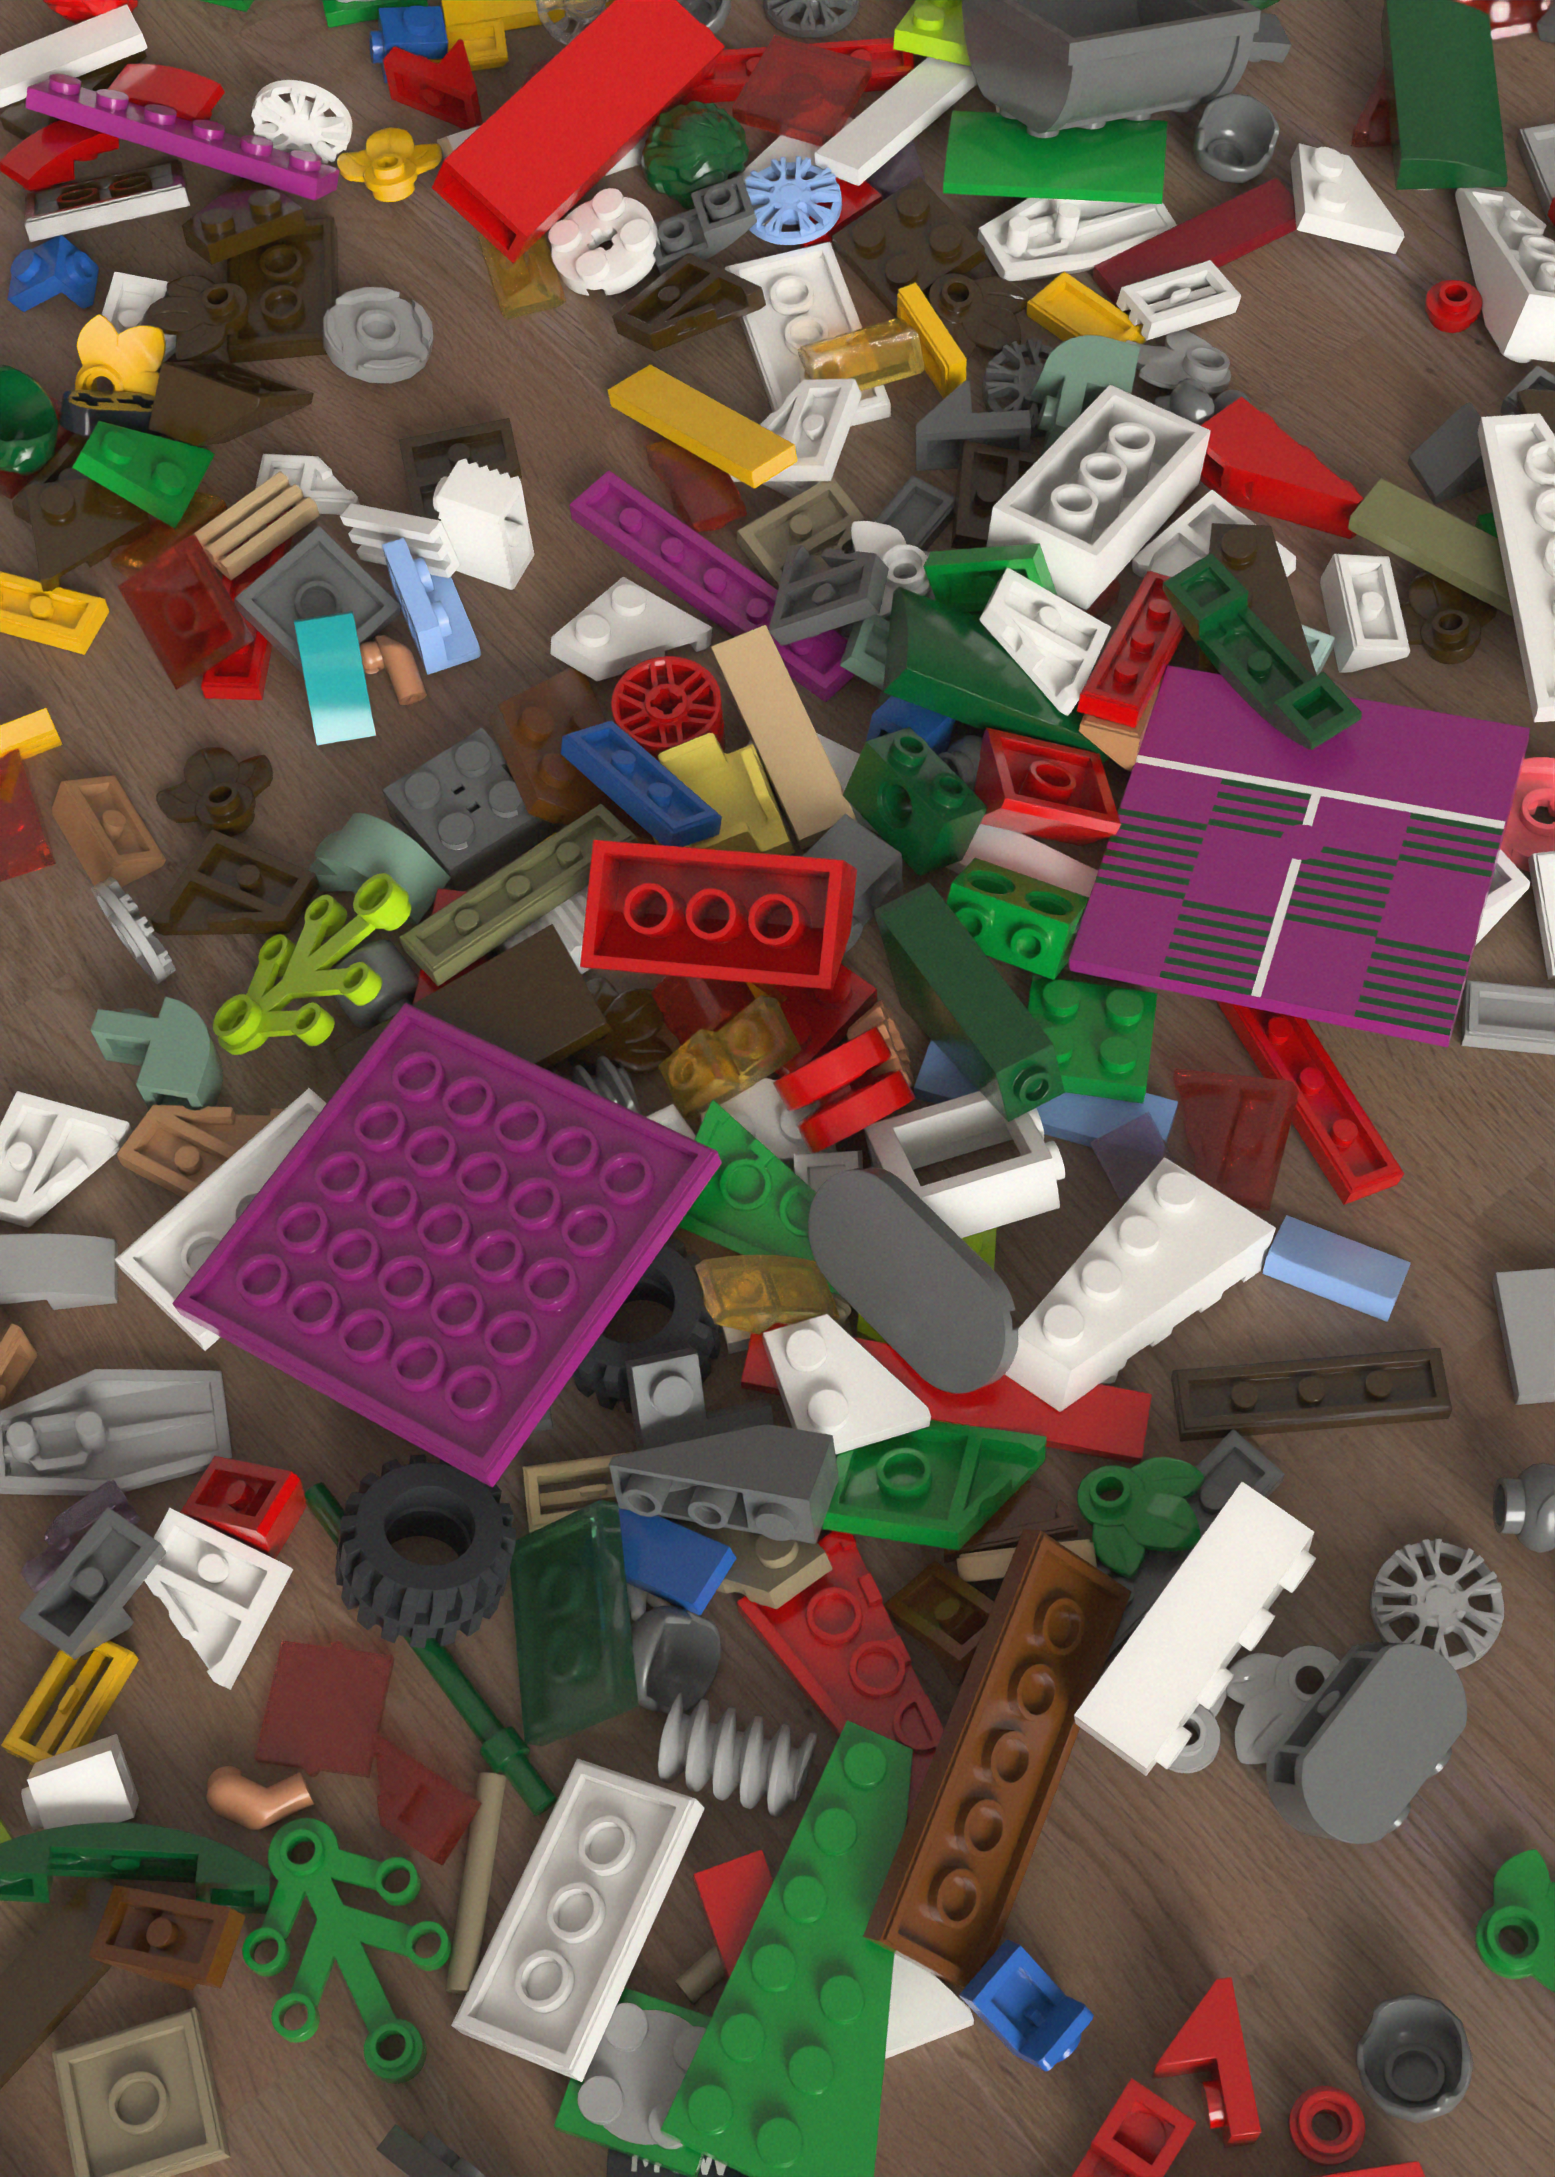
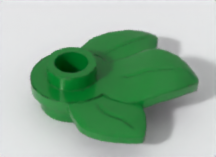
[1077,1457,1205,1578]
[1474,1849,1555,1993]

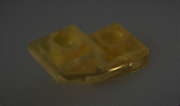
[658,995,802,1119]
[695,1255,840,1335]

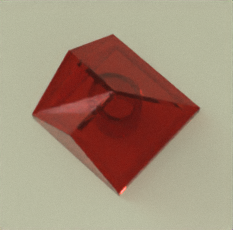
[118,534,254,690]

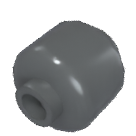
[331,936,419,1029]

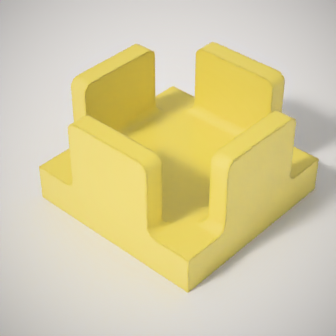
[653,733,795,855]

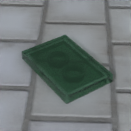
[510,1499,639,1746]

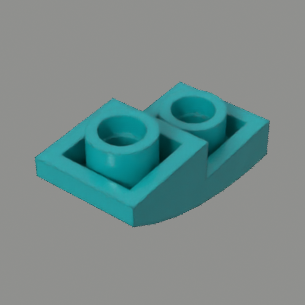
[294,611,376,745]

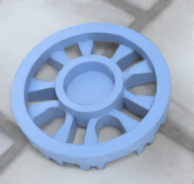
[745,156,842,245]

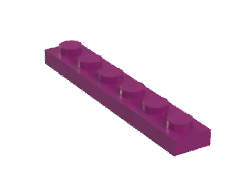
[25,74,340,200]
[569,470,855,703]

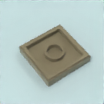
[52,2007,231,2177]

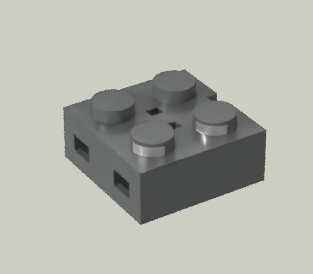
[382,728,555,891]

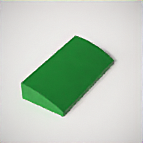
[943,110,1168,204]

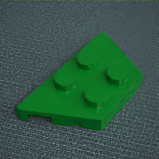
[790,1420,1047,1550]

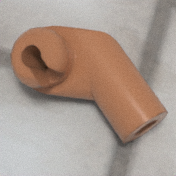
[359,635,427,705]
[206,1766,315,1830]

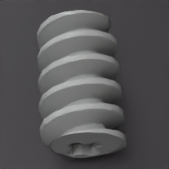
[658,1691,817,1818]

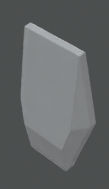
[0,1369,233,1496]

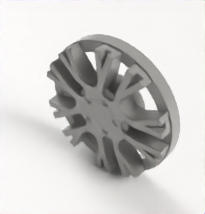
[91,877,176,985]
[1370,1539,1504,1670]

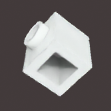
[21,1734,139,1830]

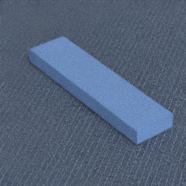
[914,1039,1178,1166]

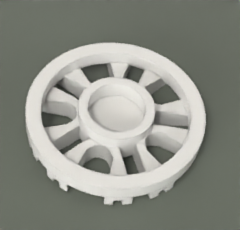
[251,80,353,164]

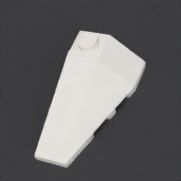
[1455,188,1555,363]

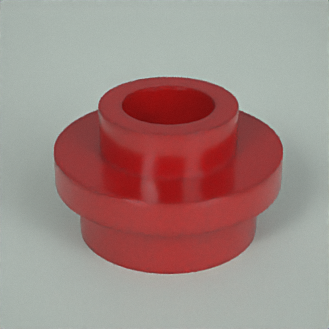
[1425,280,1482,333]
[1288,2086,1366,2166]

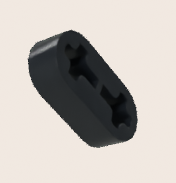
[59,389,162,437]

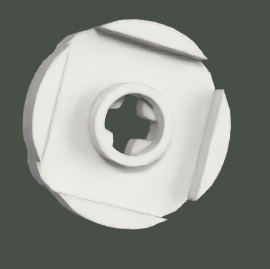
[548,188,660,296]

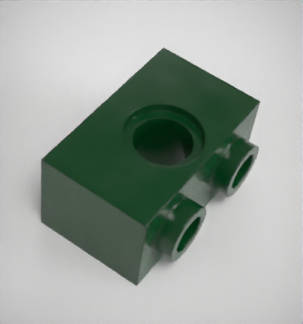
[843,727,988,876]

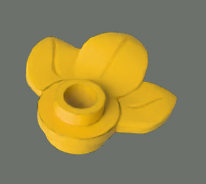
[337,127,442,202]
[75,314,166,397]

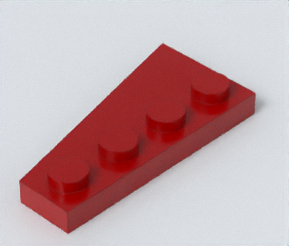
[737,1531,944,1823]

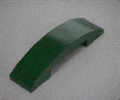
[1163,553,1362,750]
[0,1822,271,1914]

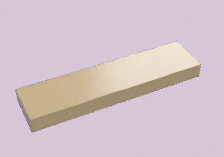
[711,625,857,850]

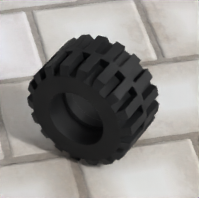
[571,1237,722,1413]
[335,1454,516,1648]

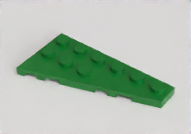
[660,1720,913,2177]

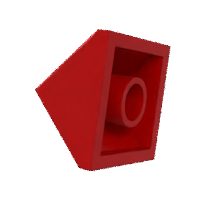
[974,728,1121,847]

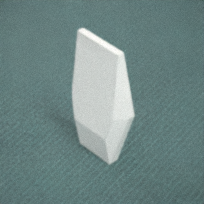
[977,198,1177,282]

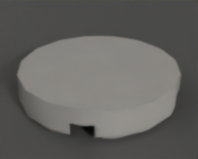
[323,287,433,384]

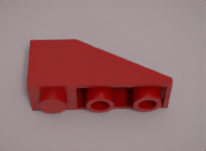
[1200,396,1364,540]

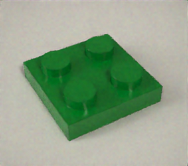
[1027,975,1158,1104]

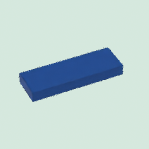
[561,720,722,847]

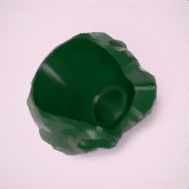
[641,101,749,210]
[0,364,60,475]

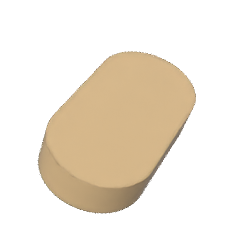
[956,1539,1097,1583]

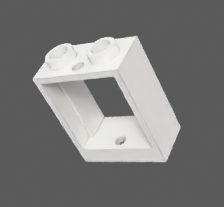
[864,1091,1065,1238]

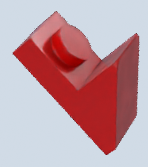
[383,39,483,130]
[180,1456,306,1559]
[1152,1977,1261,2148]

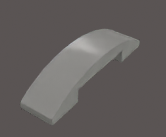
[0,1233,118,1310]

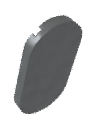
[808,1167,1018,1393]

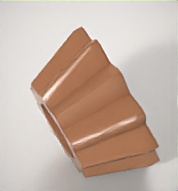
[847,1000,916,1087]

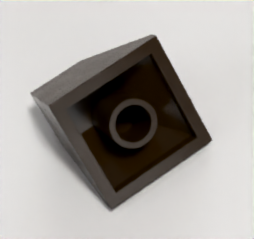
[148,360,314,448]

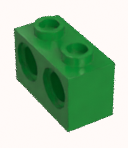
[946,857,1089,980]

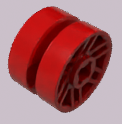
[611,656,726,761]
[773,1026,916,1154]

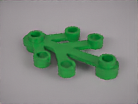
[242,1818,452,2084]

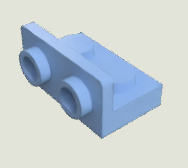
[382,538,481,675]

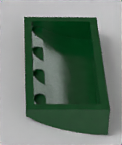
[1380,0,1508,190]
[883,587,1110,764]

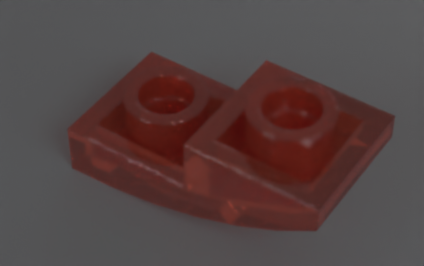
[645,439,747,533]

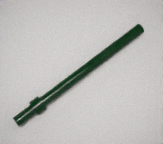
[304,1482,557,1816]

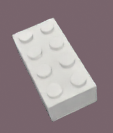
[987,385,1211,610]

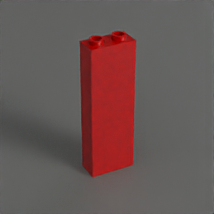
[432,0,725,264]

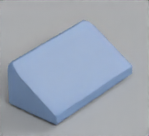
[1262,1215,1411,1322]

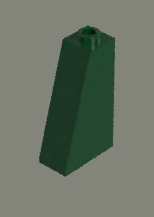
[874,882,1065,1122]

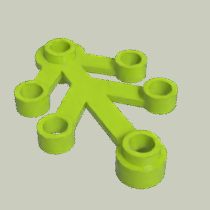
[213,873,411,1055]

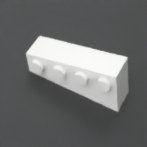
[1005,1157,1276,1412]
[1074,1482,1316,1776]

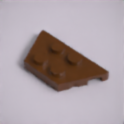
[488,667,656,845]

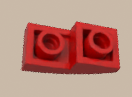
[108,63,225,122]
[0,120,119,192]

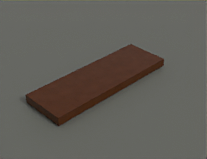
[863,1528,1132,1990]

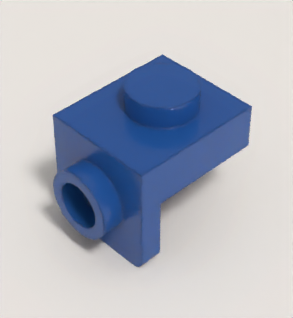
[369,6,448,83]
[7,235,99,312]
[959,1939,1094,2071]

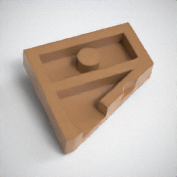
[116,1105,284,1199]

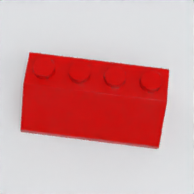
[580,840,857,990]

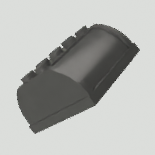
[962,0,1261,138]

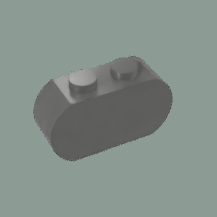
[1266,1642,1467,1844]

